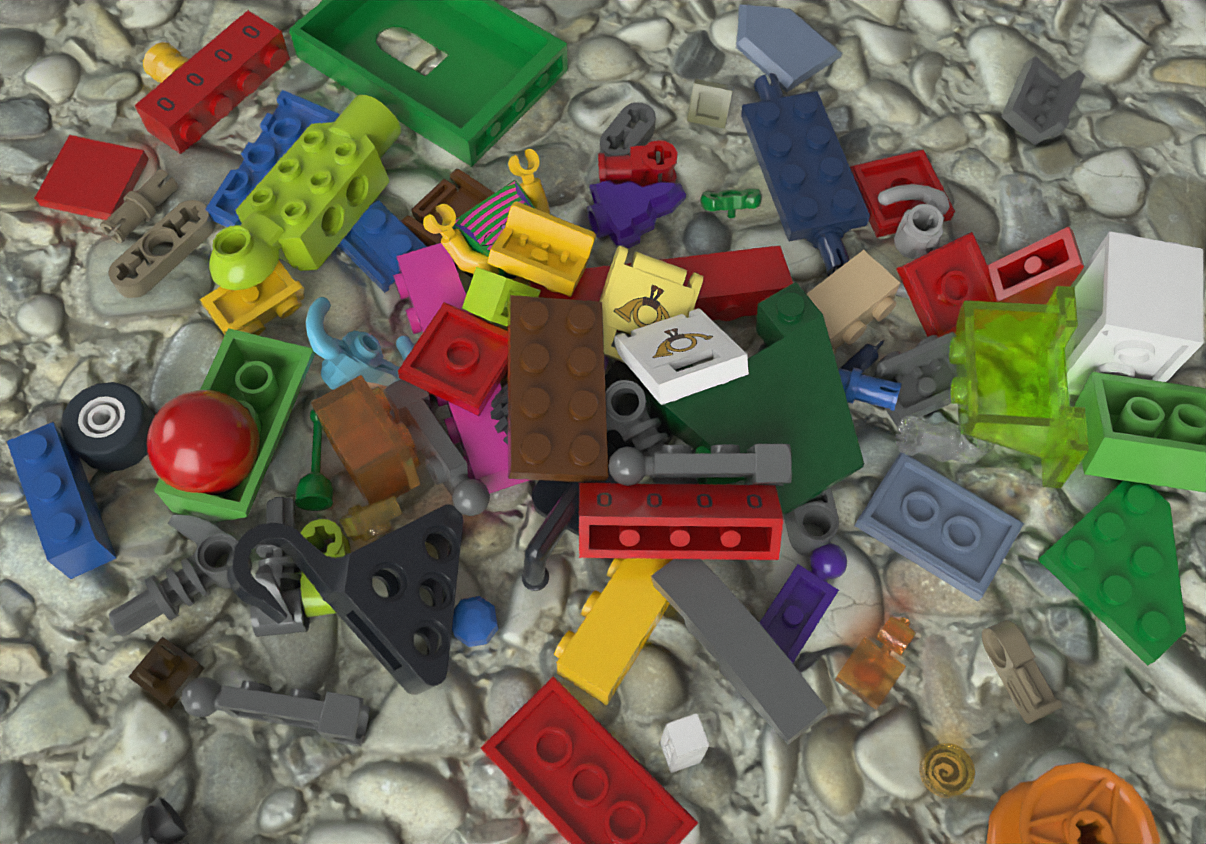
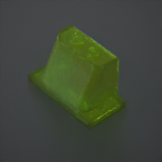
[949,286,1089,488]

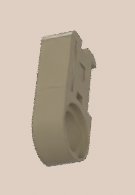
[982,620,1062,724]

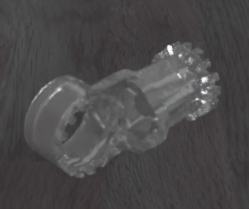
[896,415,995,464]

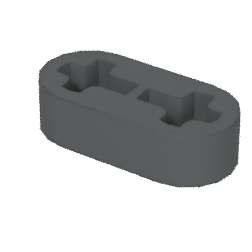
[600,102,656,156]

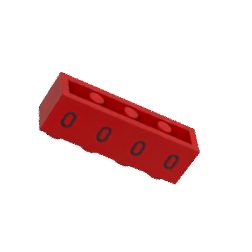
[134,10,290,154]
[579,483,784,560]

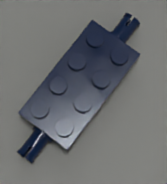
[741,73,870,276]

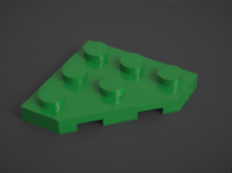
[1038,481,1187,666]

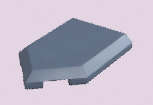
[736,4,842,93]

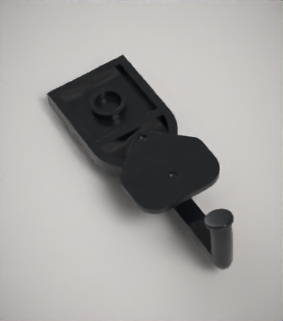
[522,360,674,591]

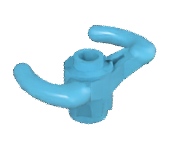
[306,297,414,393]

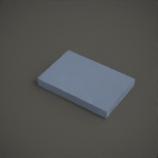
[854,451,1024,602]

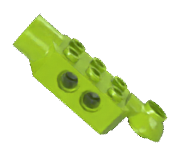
[209,95,401,290]

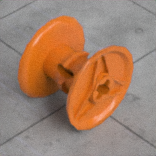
[987,762,1160,844]

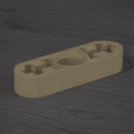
[108,200,215,298]

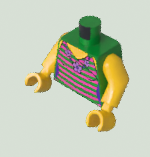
[423,149,551,279]

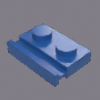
[338,200,426,293]

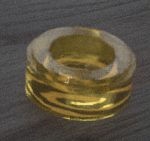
[919,743,975,798]

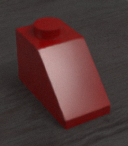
[987,227,1085,318]

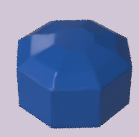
[452,596,499,647]

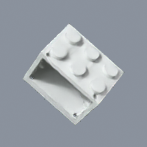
[1053,231,1204,396]

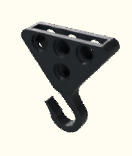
[226,504,463,695]

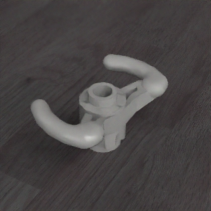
[878,184,949,299]

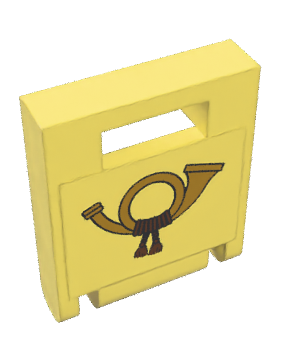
[599,246,703,363]

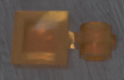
[834,615,917,710]

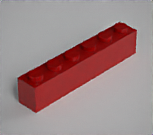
[528,245,793,333]

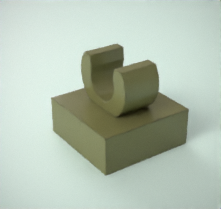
[687,79,734,129]

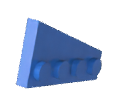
[205,90,340,227]

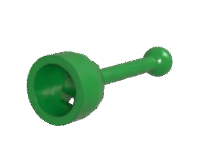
[295,407,334,511]

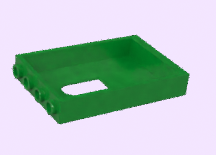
[289,0,568,167]

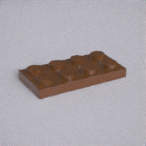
[508,295,608,483]

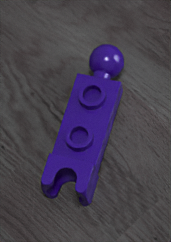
[759,543,847,663]

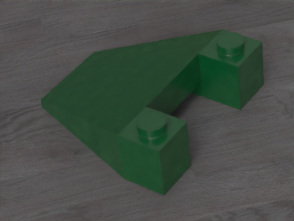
[642,282,864,515]

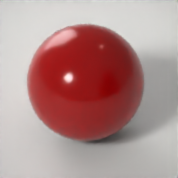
[147,390,260,496]

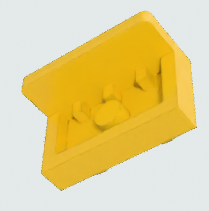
[487,202,596,297]
[200,261,305,335]

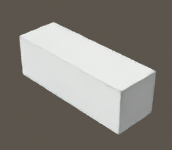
[660,713,709,773]

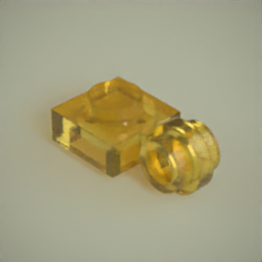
[339,496,403,542]

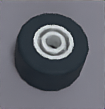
[61,382,154,472]

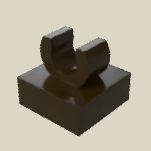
[128,636,205,709]

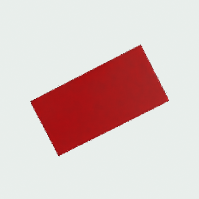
[480,676,699,844]

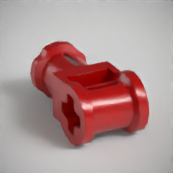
[598,140,678,186]

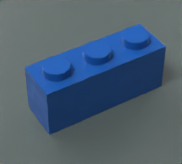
[7,422,117,579]

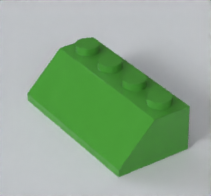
[154,328,316,523]

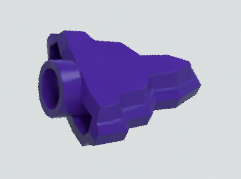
[587,180,686,249]

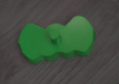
[700,188,762,218]

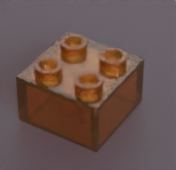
[310,375,421,512]

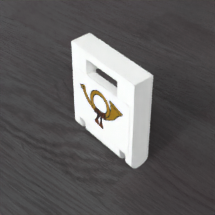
[614,308,749,405]

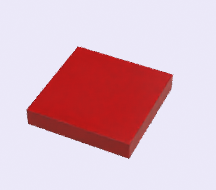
[34,135,149,220]
[850,149,955,238]
[896,232,1007,338]
[398,302,508,416]

